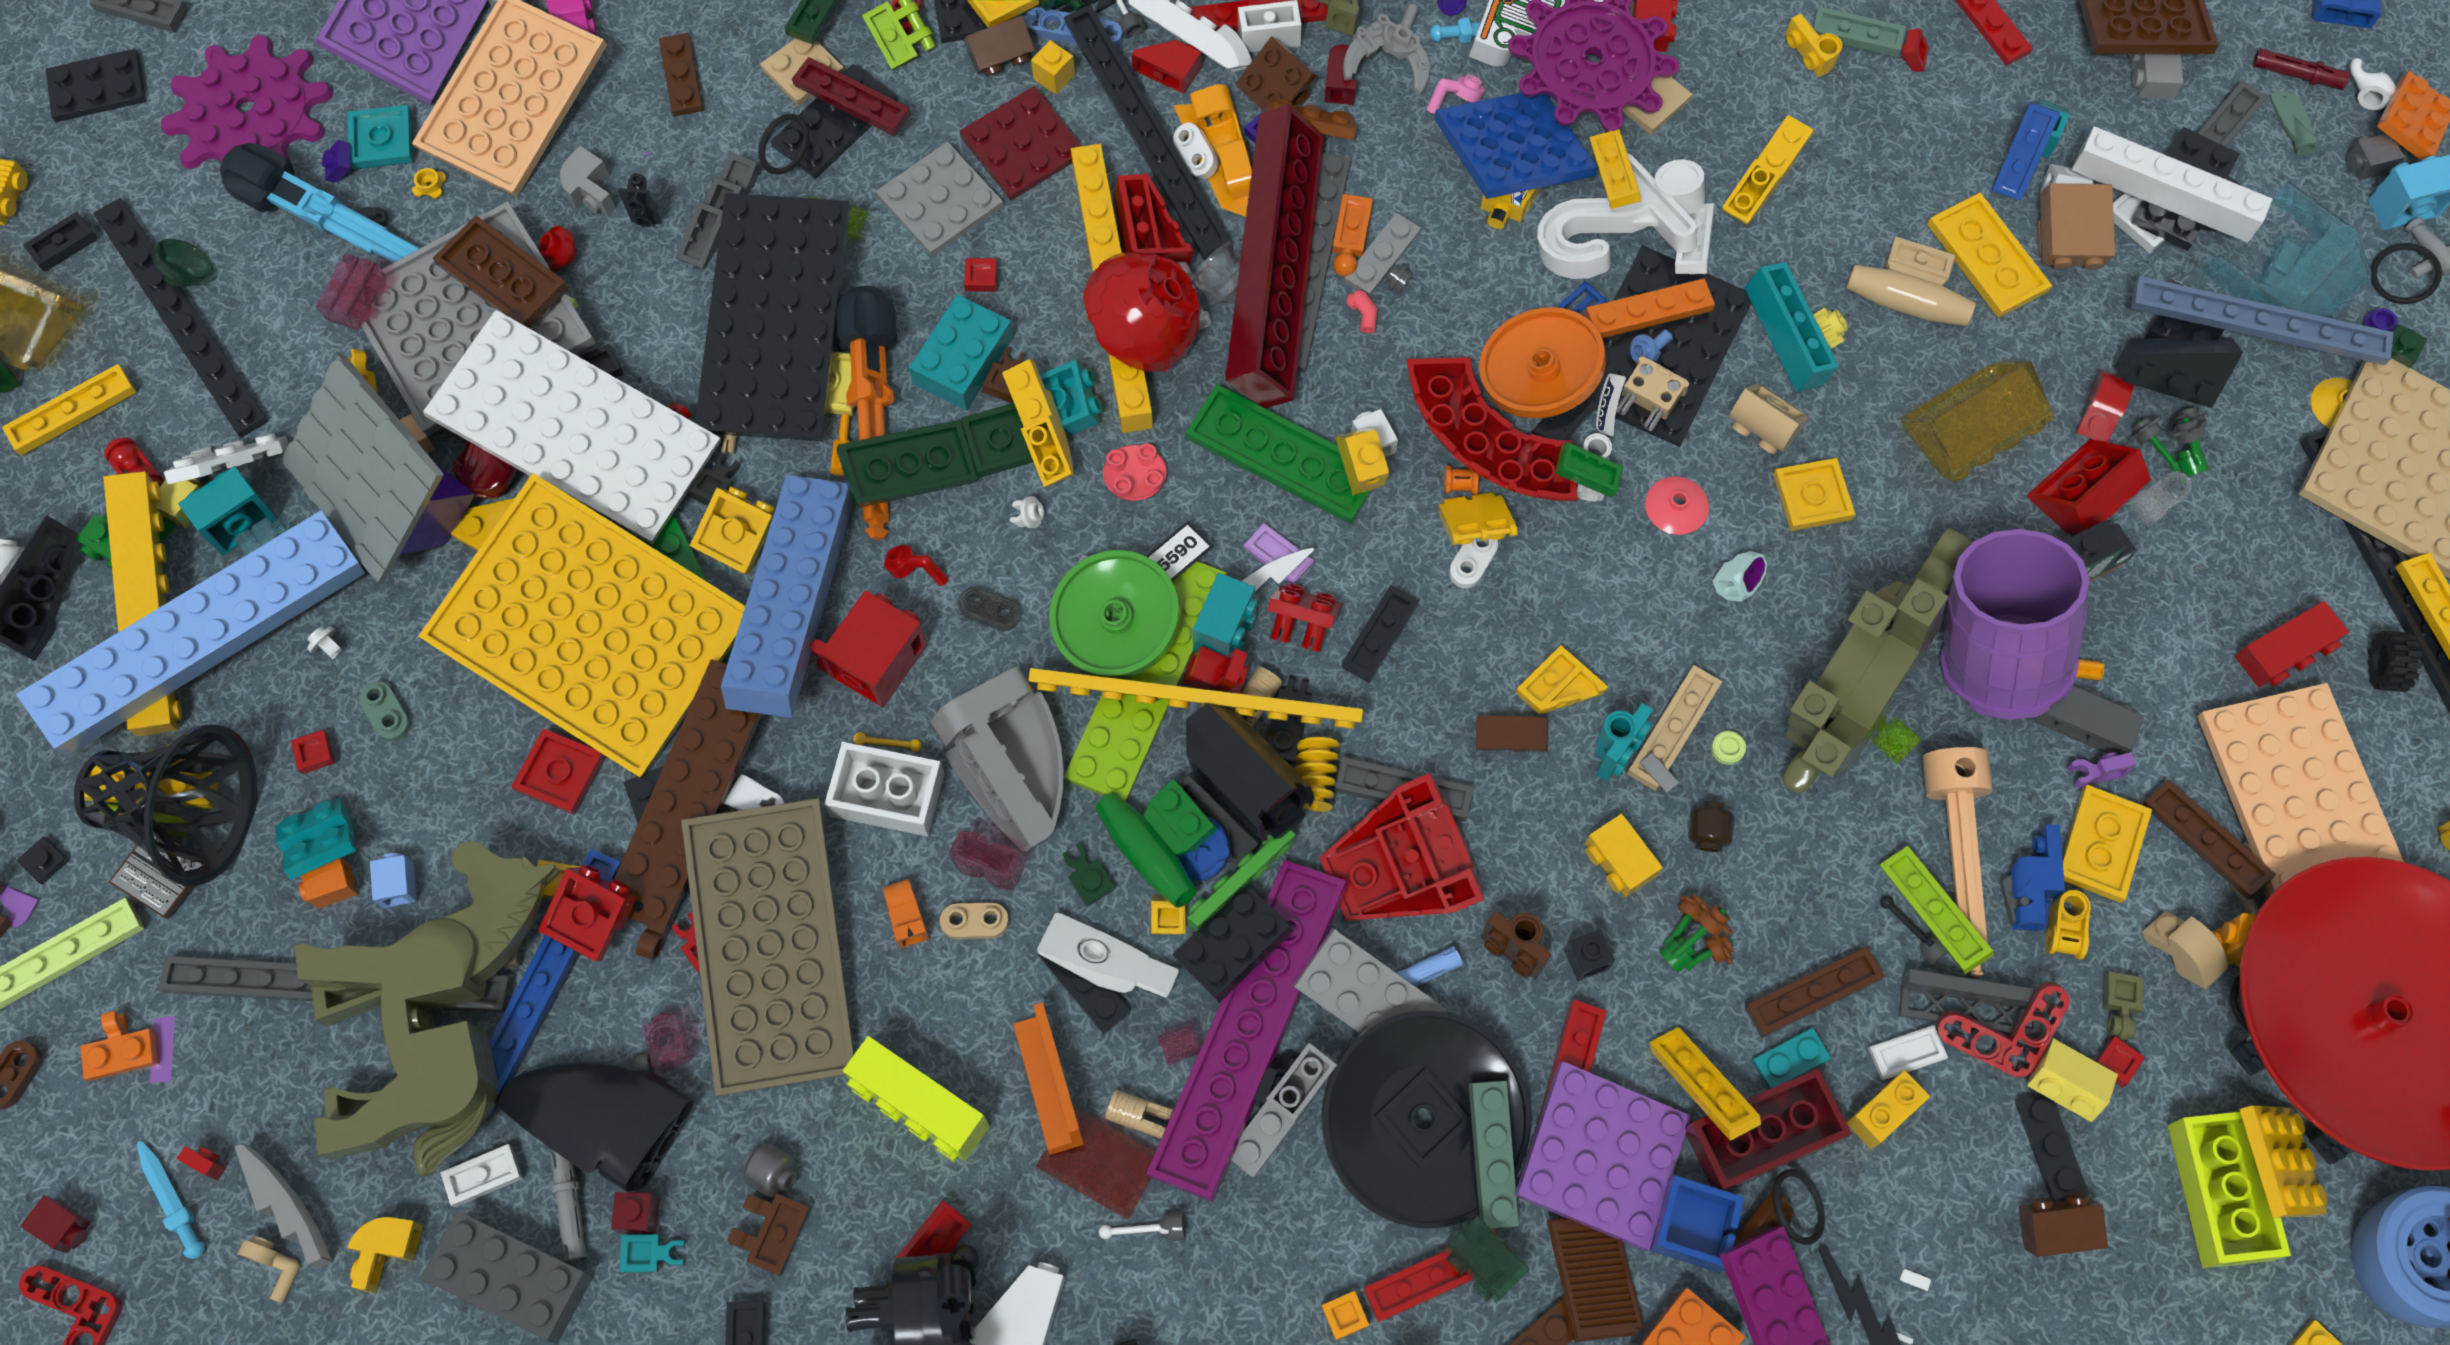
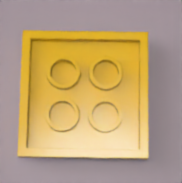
[2239,1105,2328,1218]

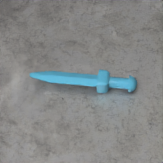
[1430,17,1480,43]
[137,1141,205,1259]

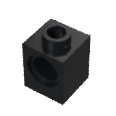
[1564,929,1615,981]

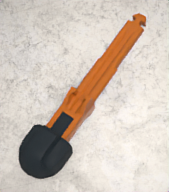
[836,286,897,541]

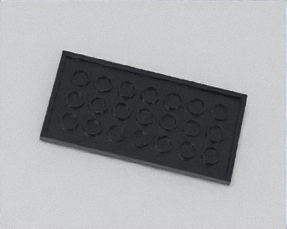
[695,193,851,442]

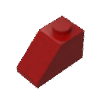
[1132,40,1202,94]

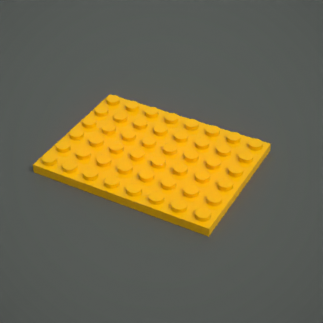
[418,473,745,778]

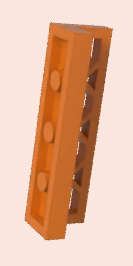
[1013,1002,1084,1155]

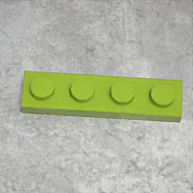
[1880,845,1994,974]

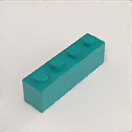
[1744,262,1839,392]

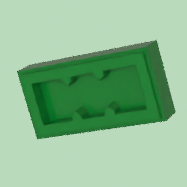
[1555,442,1623,498]

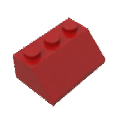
[2026,439,2151,535]

